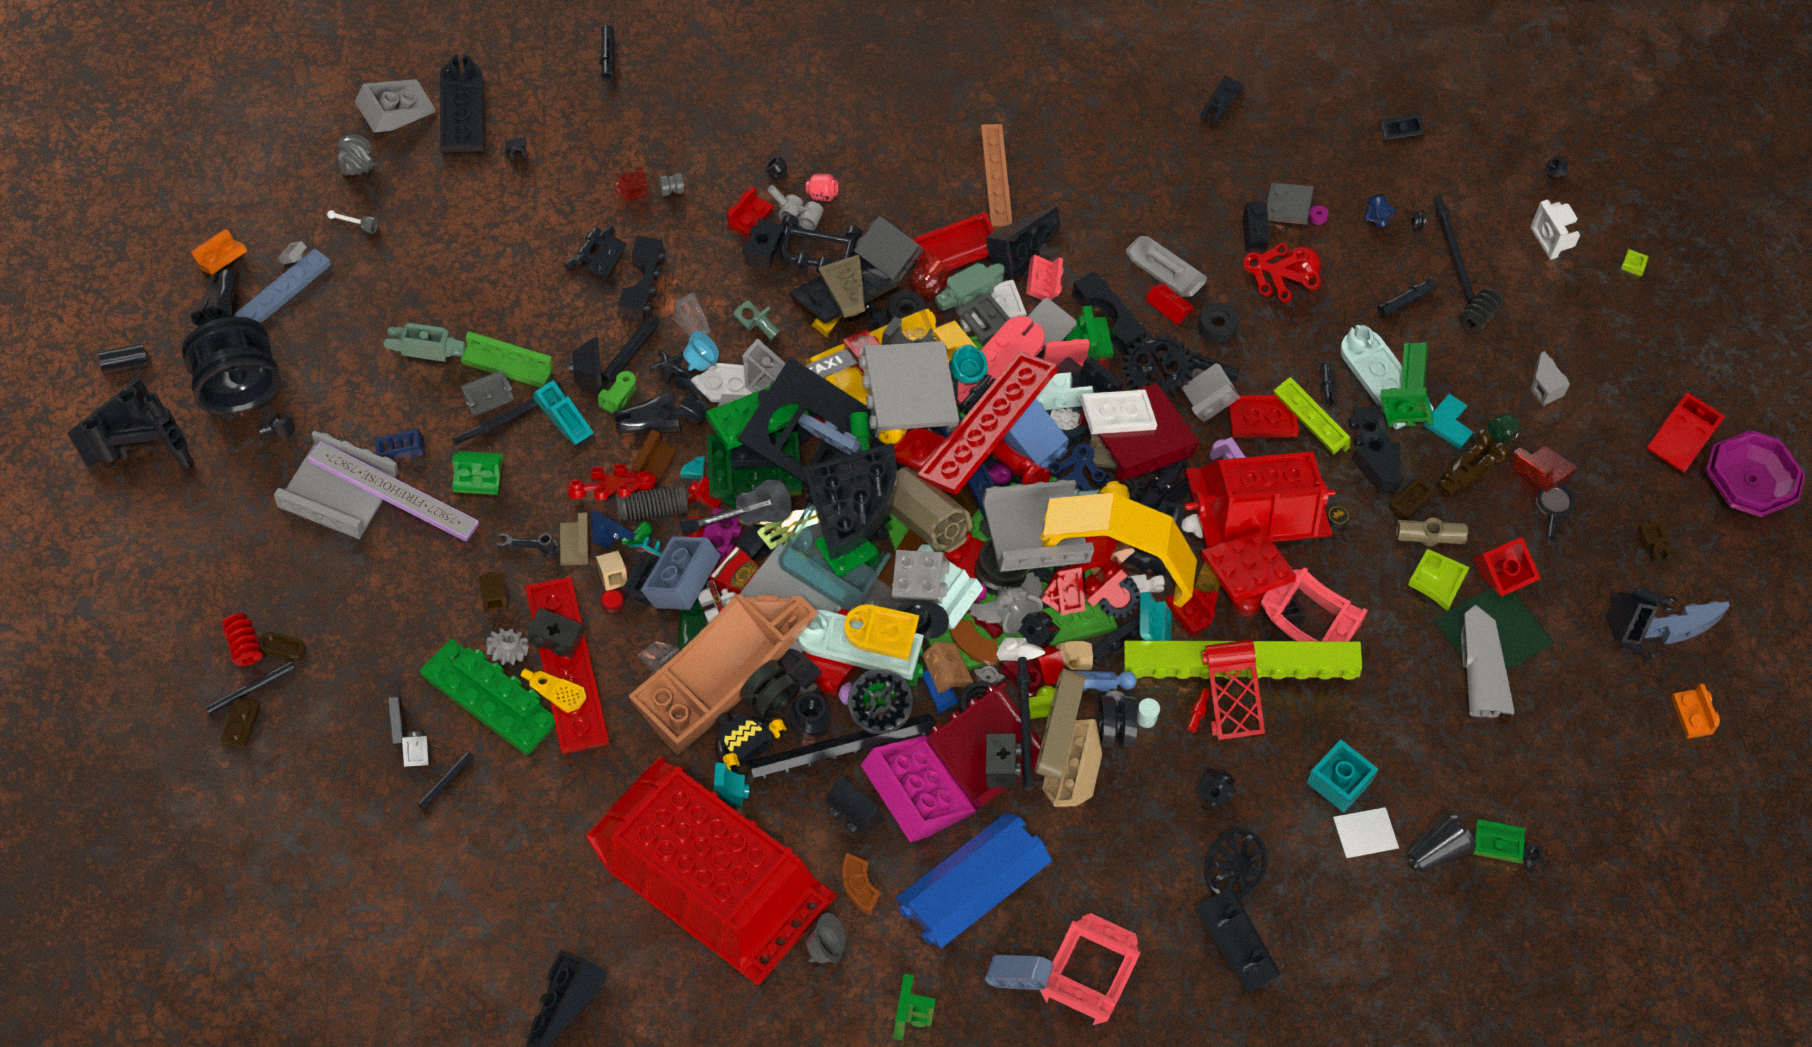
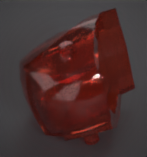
[907,251,951,301]

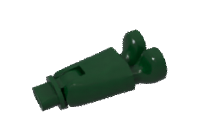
[678,600,708,653]

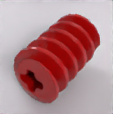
[221,613,263,666]

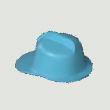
[683,331,719,371]

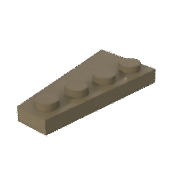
[818,255,865,318]

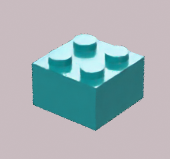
[1307,739,1378,813]

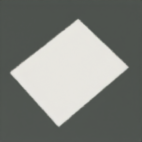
[1333,807,1399,858]

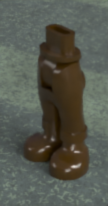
[1437,428,1509,497]

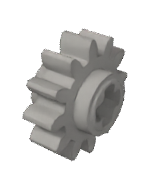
[486,628,529,665]

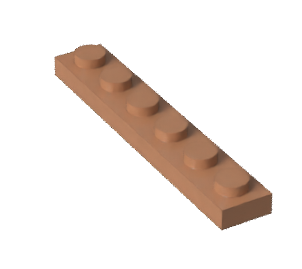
[981,124,1012,231]

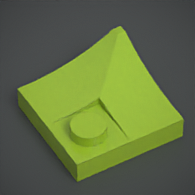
[1408,549,1470,611]

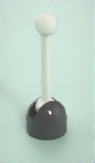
[327,210,379,234]

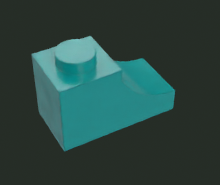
[714,763,749,807]

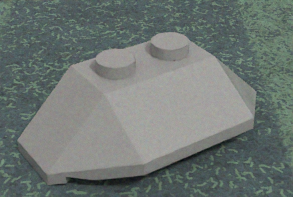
[743,338,785,393]

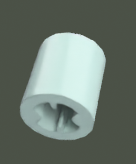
[1137,698,1160,728]

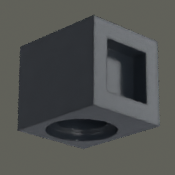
[736,524,778,561]

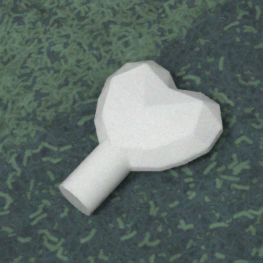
[1181,514,1204,538]

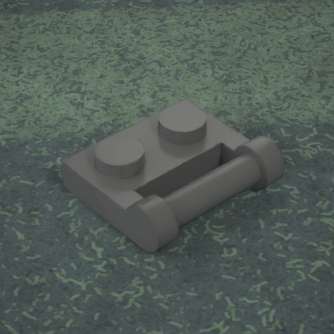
[956,292,1010,346]

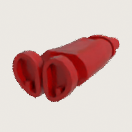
[991,439,1051,485]

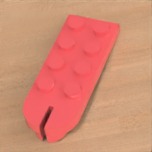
[957,316,1045,409]

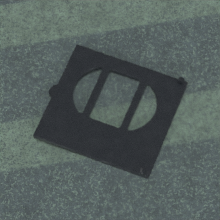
[737,357,876,485]

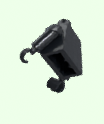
[1608,588,1678,661]

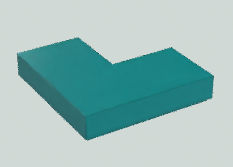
[1423,394,1474,450]

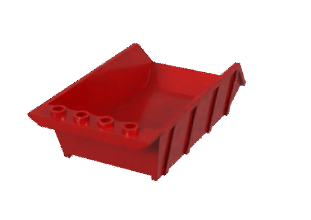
[585,756,837,986]

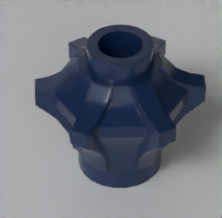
[1364,194,1395,227]

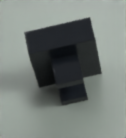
[502,136,527,161]

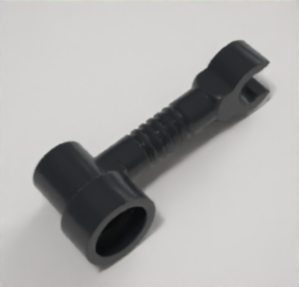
[496,533,560,559]

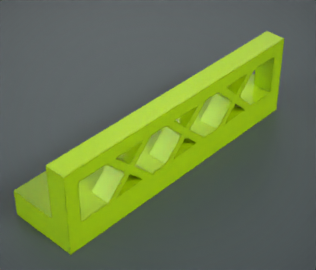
[1274,377,1350,455]

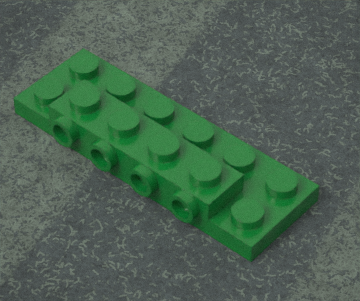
[419,638,556,756]

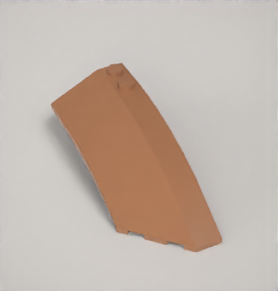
[628,594,818,755]

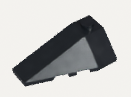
[985,206,1061,280]
[526,950,608,1047]

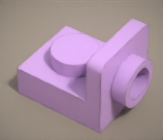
[1210,437,1245,460]

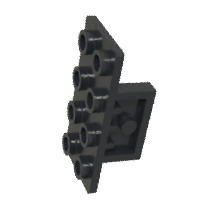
[1056,356,1123,414]

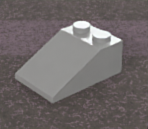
[355,79,436,132]

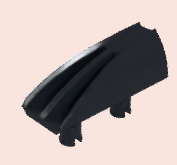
[1194,887,1281,993]

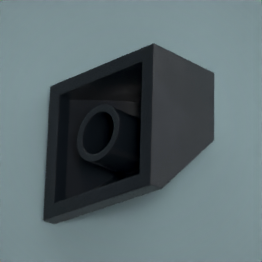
[568,337,602,399]

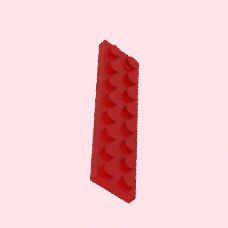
[917,351,1058,495]
[525,577,609,754]

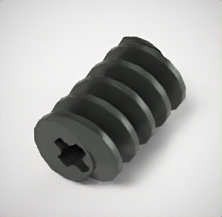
[1459,288,1504,335]

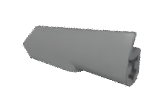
[1461,605,1515,717]

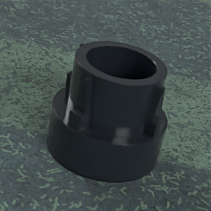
[790,692,831,740]

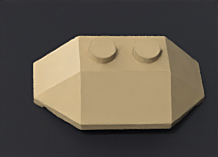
[1042,719,1102,807]

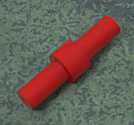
[1187,689,1211,733]

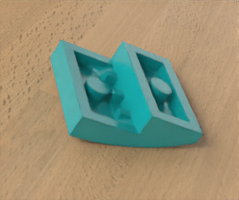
[1140,592,1172,641]

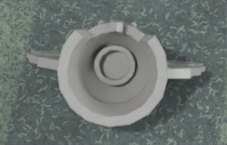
[968,572,1043,634]

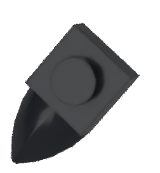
[781,648,822,690]

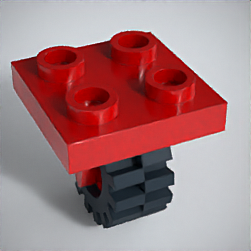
[1083,556,1140,619]

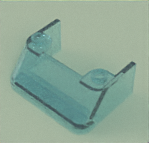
[778,502,891,610]

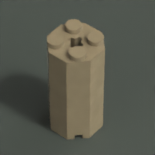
[890,467,973,553]

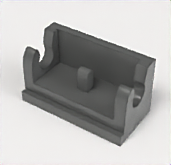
[461,370,514,417]

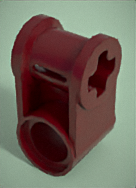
[1000,660,1041,697]

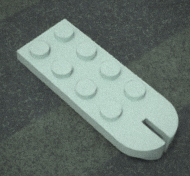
[1340,325,1434,430]
[798,610,924,680]

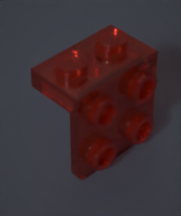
[1513,447,1576,493]

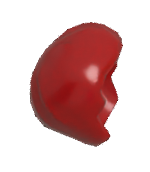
[1285,246,1321,282]

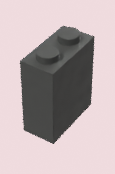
[854,215,925,284]

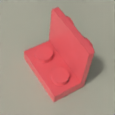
[1043,339,1090,366]

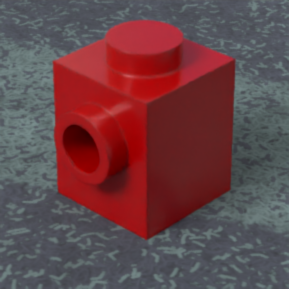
[1032,645,1065,685]

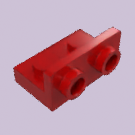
[727,186,774,239]

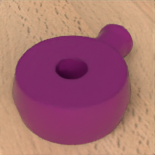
[1309,205,1329,225]

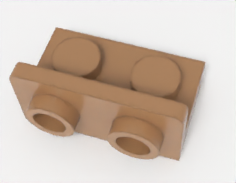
[922,641,973,693]

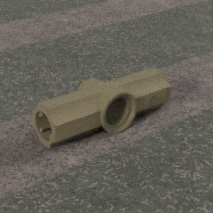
[1396,518,1468,547]

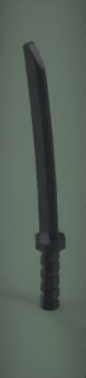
[451,382,561,445]

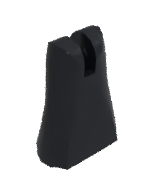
[190,269,236,327]
[613,391,680,435]

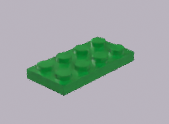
[706,386,808,451]

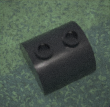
[826,776,884,835]

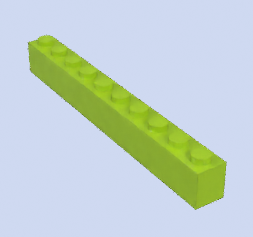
[1124,641,1362,680]

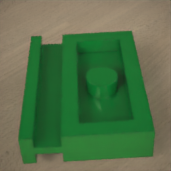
[1473,819,1525,864]

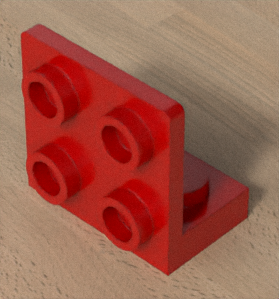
[945,529,985,578]

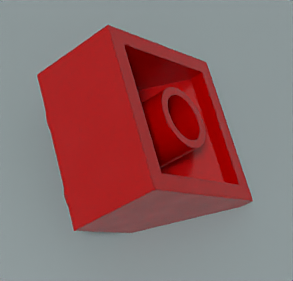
[1473,537,1541,597]

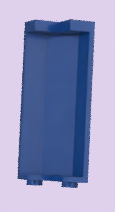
[896,812,1052,948]

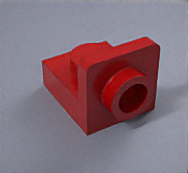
[687,476,722,511]

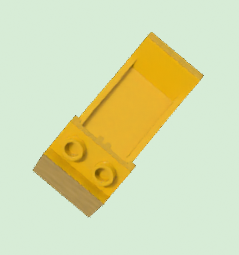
[1040,493,1197,607]

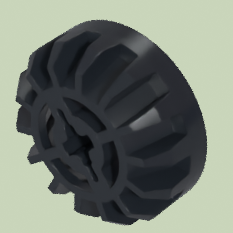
[848,668,913,734]

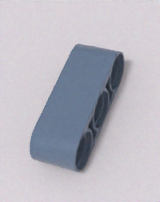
[985,955,1054,990]

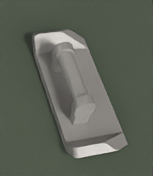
[1126,236,1207,297]

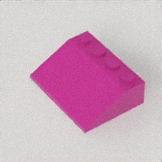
[861,735,976,842]

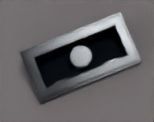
[1377,113,1424,140]

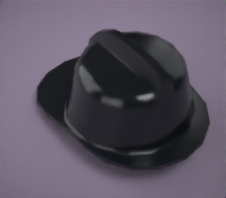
[896,601,949,639]

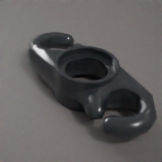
[865,299,887,330]

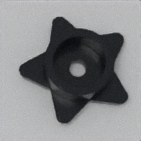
[1522,842,1546,871]

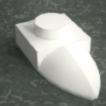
[996,637,1045,661]

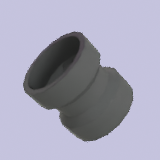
[659,172,684,197]

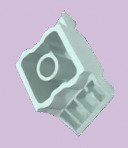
[892,545,983,629]

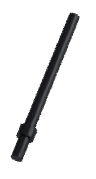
[1434,195,1475,304]
[1016,657,1033,790]

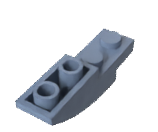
[1645,601,1730,644]

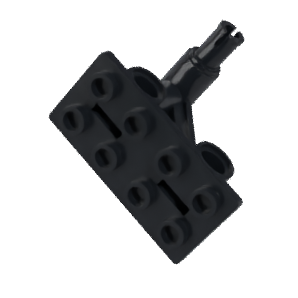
[68,378,194,469]

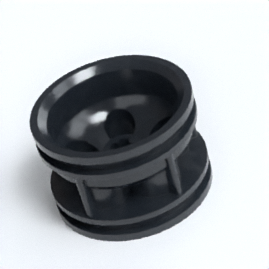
[181,317,281,415]

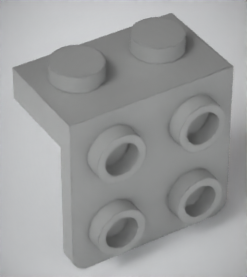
[1018,298,1077,352]
[1183,364,1241,422]

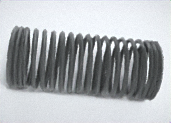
[616,485,688,523]

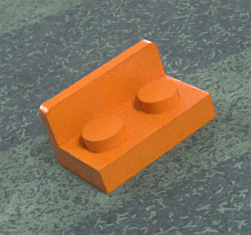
[191,229,247,275]
[1671,683,1720,739]

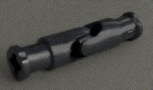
[1137,459,1188,510]

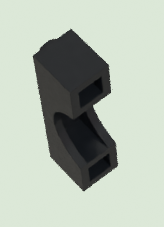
[618,236,666,323]
[1072,271,1147,355]

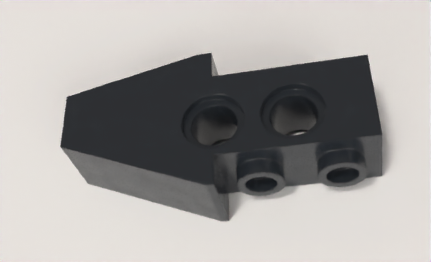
[1348,405,1401,494]

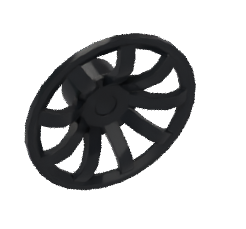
[1204,829,1267,900]

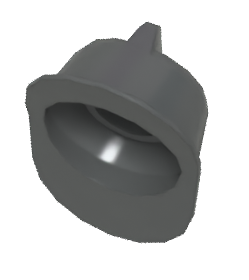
[806,913,846,964]

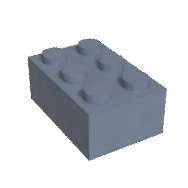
[641,536,721,610]

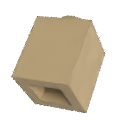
[596,551,628,591]

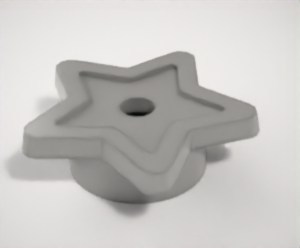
[974,665,1004,684]

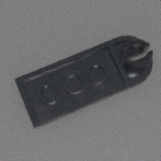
[440,54,484,153]

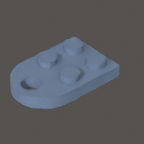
[798,414,863,455]

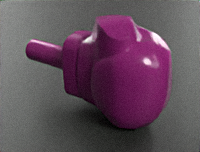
[987,463,1012,484]

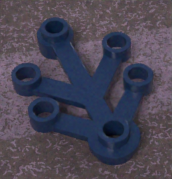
[1048,444,1106,491]

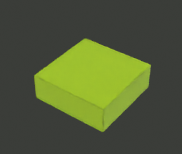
[1621,249,1649,276]

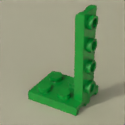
[1380,342,1434,427]

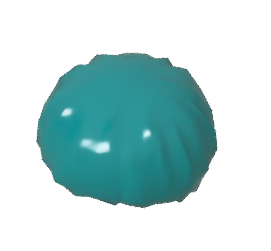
[949,345,988,384]

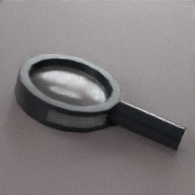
[1535,483,1575,541]

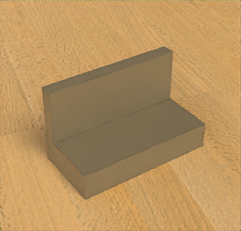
[560,513,588,565]

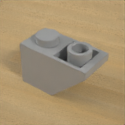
[1531,351,1570,406]

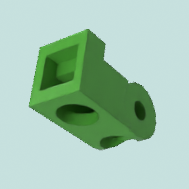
[598,371,636,414]

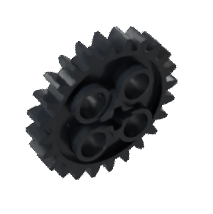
[1122,332,1194,397]

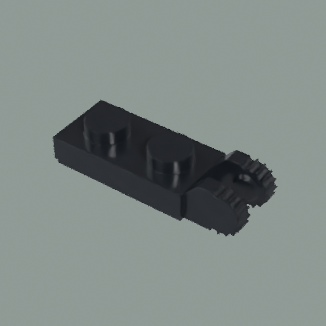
[1200,75,1244,124]
[1092,615,1140,665]

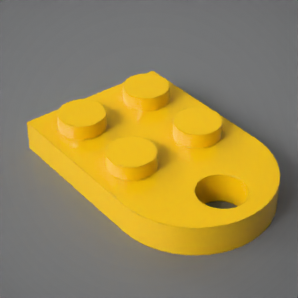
[844,604,919,661]

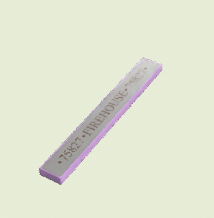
[308,441,479,542]

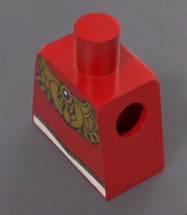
[709,546,760,594]

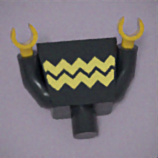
[715,712,787,772]

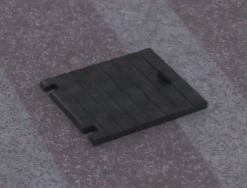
[789,256,898,324]

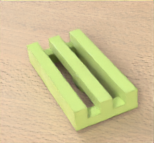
[758,521,795,550]

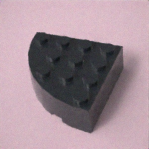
[803,443,897,561]

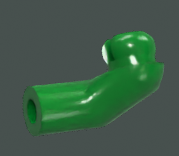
[622,521,652,545]

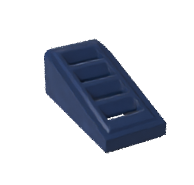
[375,429,425,459]

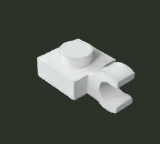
[1128,574,1165,596]

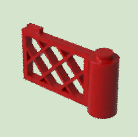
[1201,639,1265,740]

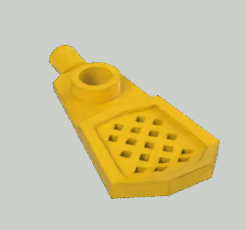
[521,668,586,713]

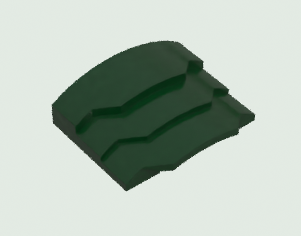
[706,432,802,509]

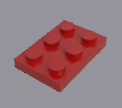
[1228,395,1299,438]

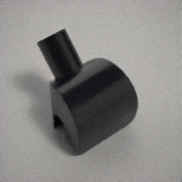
[259,413,295,439]

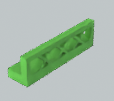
[461,331,553,388]

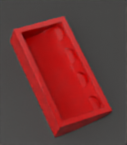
[912,212,994,279]

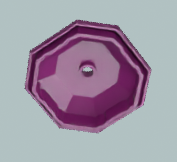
[1706,430,1805,517]

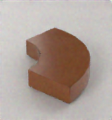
[949,620,998,666]
[842,853,881,916]

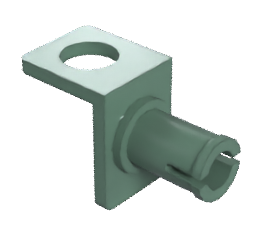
[733,300,781,341]

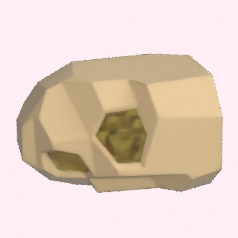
[1056,641,1093,670]

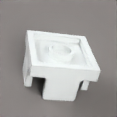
[1530,200,1580,260]

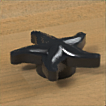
[649,350,688,384]

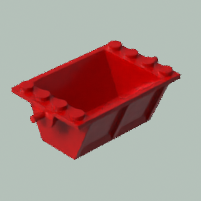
[1184,451,1335,548]

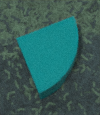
[681,456,705,479]

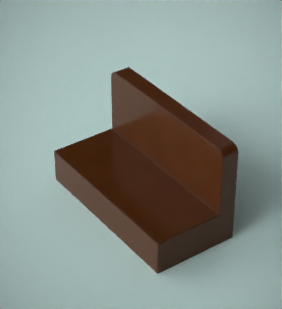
[632,430,676,485]

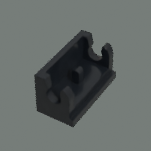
[623,551,659,608]

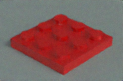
[1201,530,1296,603]

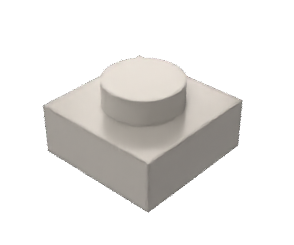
[278,241,307,265]

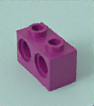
[702,508,743,563]

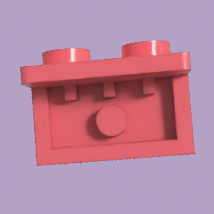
[1026,255,1064,300]

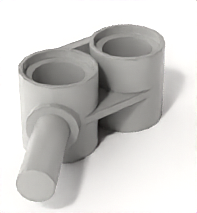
[767,185,824,230]

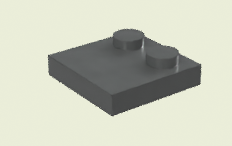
[1267,182,1314,225]

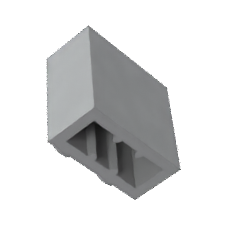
[892,550,950,604]

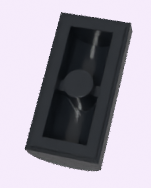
[98,343,148,375]

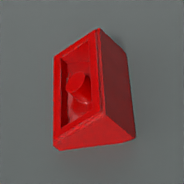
[1146,283,1195,324]

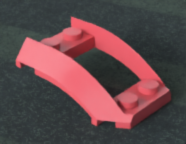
[1260,567,1368,642]
[1040,913,1141,1025]

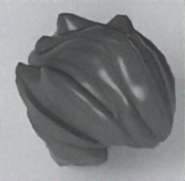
[338,134,377,176]

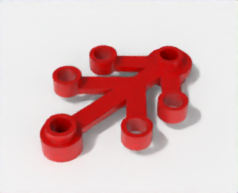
[1243,243,1321,303]
[567,464,656,500]

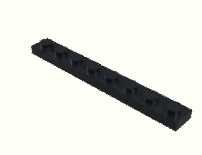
[746,713,936,779]

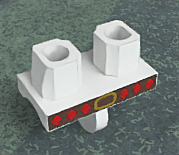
[698,580,736,624]

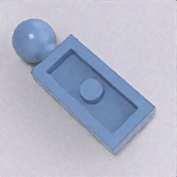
[1073,671,1137,691]

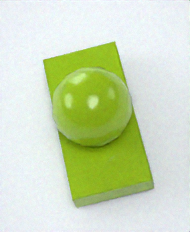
[1029,685,1055,719]

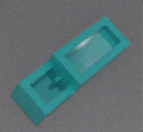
[532,380,594,446]

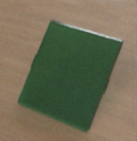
[1434,588,1554,670]

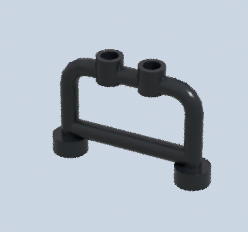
[779,215,863,274]

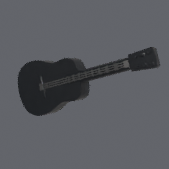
[679,479,792,535]

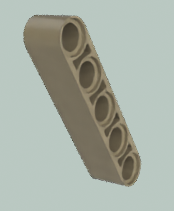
[1035,668,1086,780]

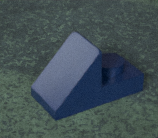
[591,510,635,549]

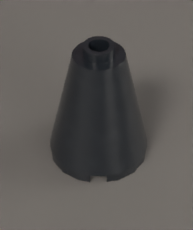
[1407,809,1476,873]

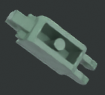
[935,263,1004,311]
[384,323,465,362]

